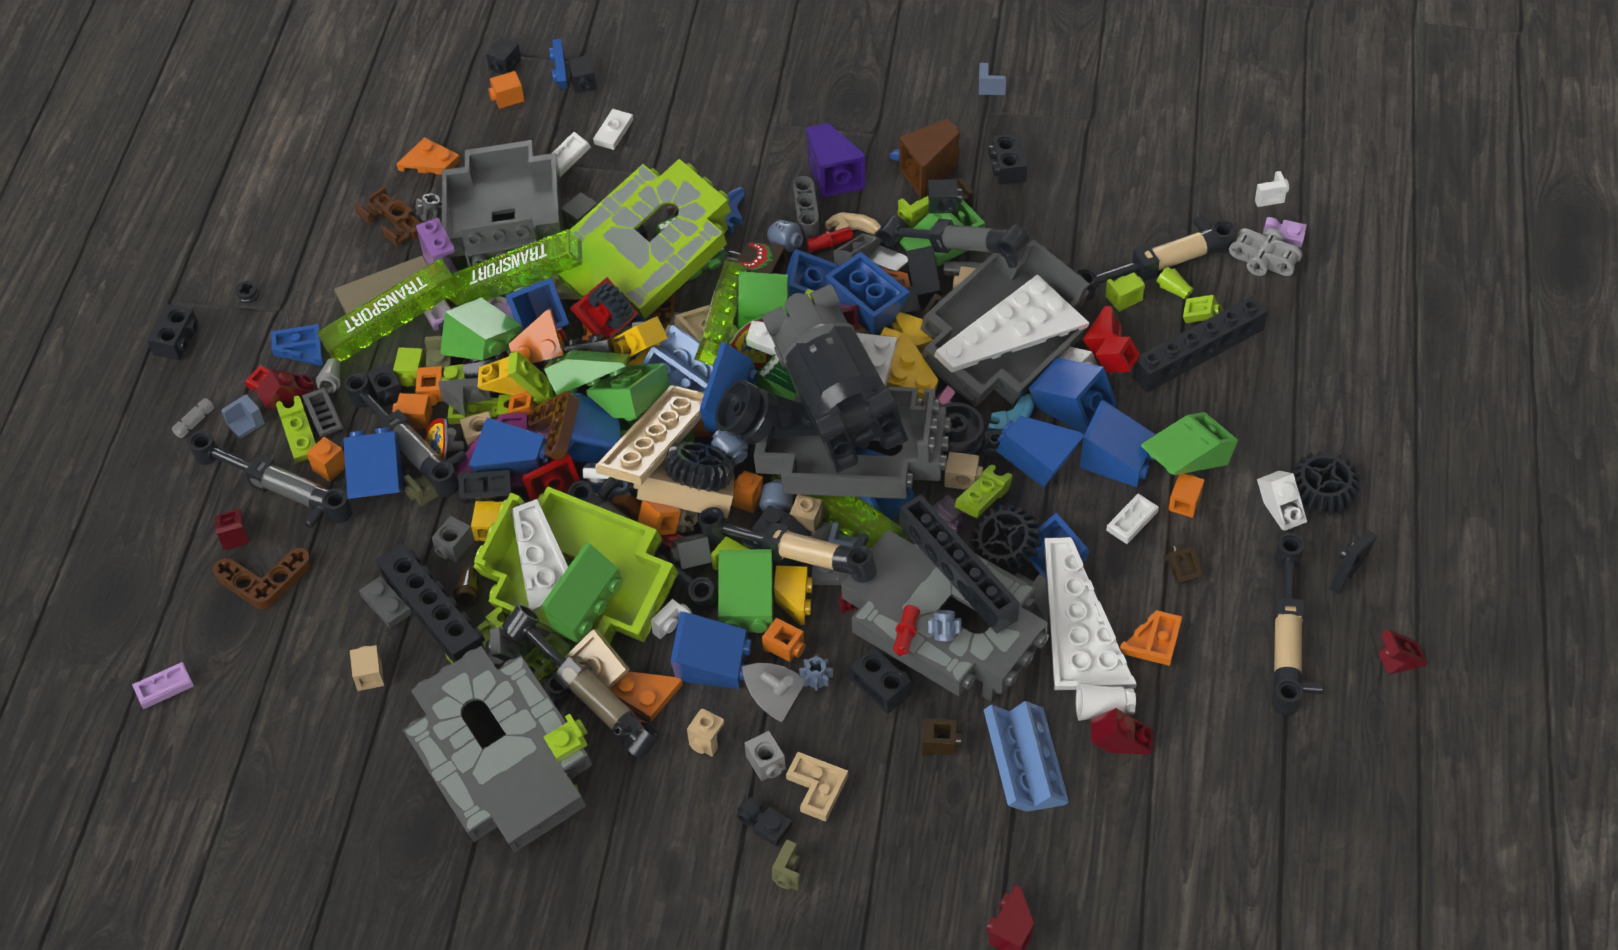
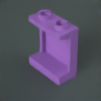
[416,218,464,295]

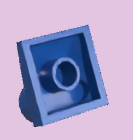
[786,249,839,297]
[1018,513,1090,581]

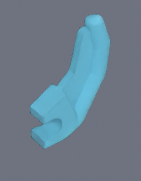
[988,394,1034,431]

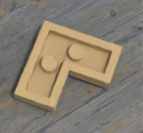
[786,752,848,822]

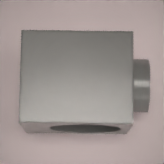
[745,731,786,781]

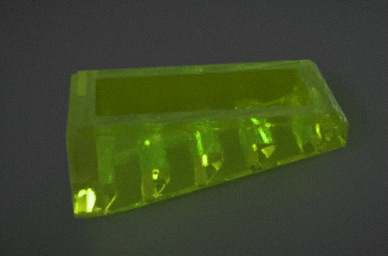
[523,632,572,680]

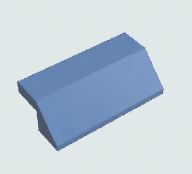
[642,325,717,393]
[984,701,1069,812]

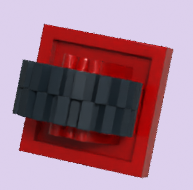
[570,277,638,338]

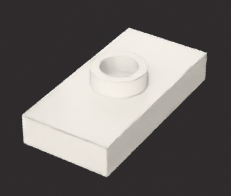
[593,109,633,150]
[552,132,591,177]
[1106,494,1159,544]

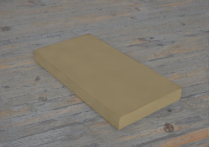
[334,256,440,326]

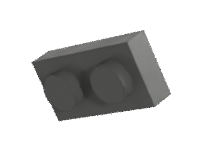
[359,576,411,629]

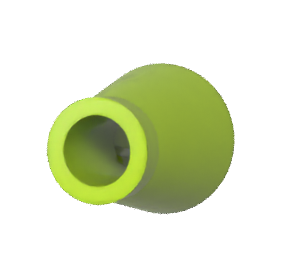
[1156,267,1193,300]

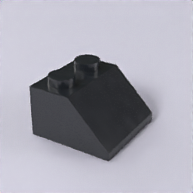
[743,505,810,574]

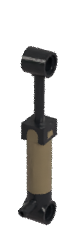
[502,604,660,759]

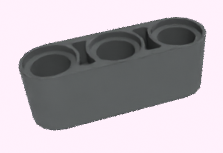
[793,176,819,241]

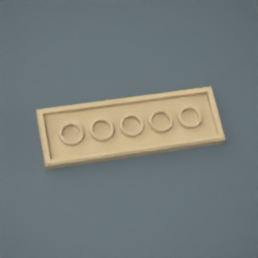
[595,385,704,485]

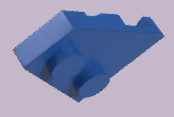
[549,39,568,89]
[271,324,323,365]

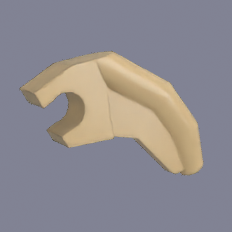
[825,212,881,235]

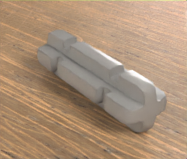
[172,398,214,438]

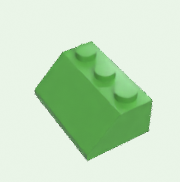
[586,363,670,421]
[541,542,623,643]

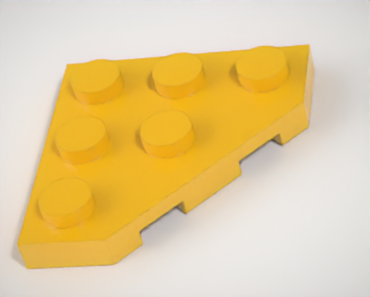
[880,327,938,401]

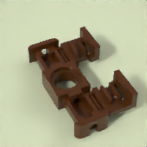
[354,187,427,246]

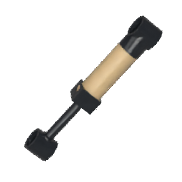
[1075,216,1235,301]
[698,507,877,583]
[1272,533,1324,716]

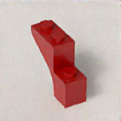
[1083,306,1140,373]

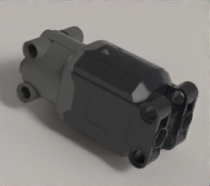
[761,284,908,473]

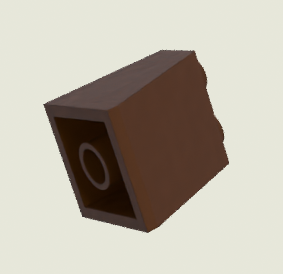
[899,118,961,199]

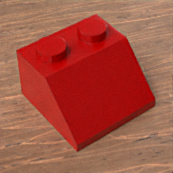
[522,453,580,501]

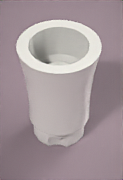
[1076,683,1136,721]

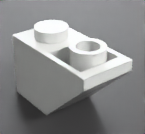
[1257,471,1307,531]

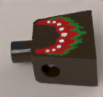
[726,241,786,281]

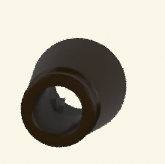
[454,567,480,606]

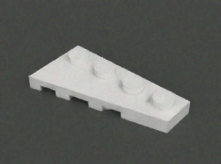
[512,499,568,612]

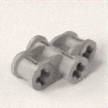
[1229,228,1302,276]

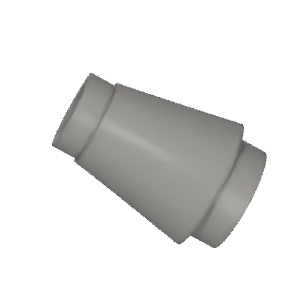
[316,358,341,394]

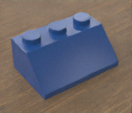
[825,252,910,335]
[699,342,758,433]

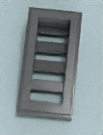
[302,387,344,439]

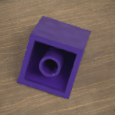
[806,123,866,198]

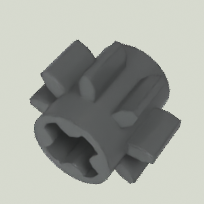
[415,193,442,221]

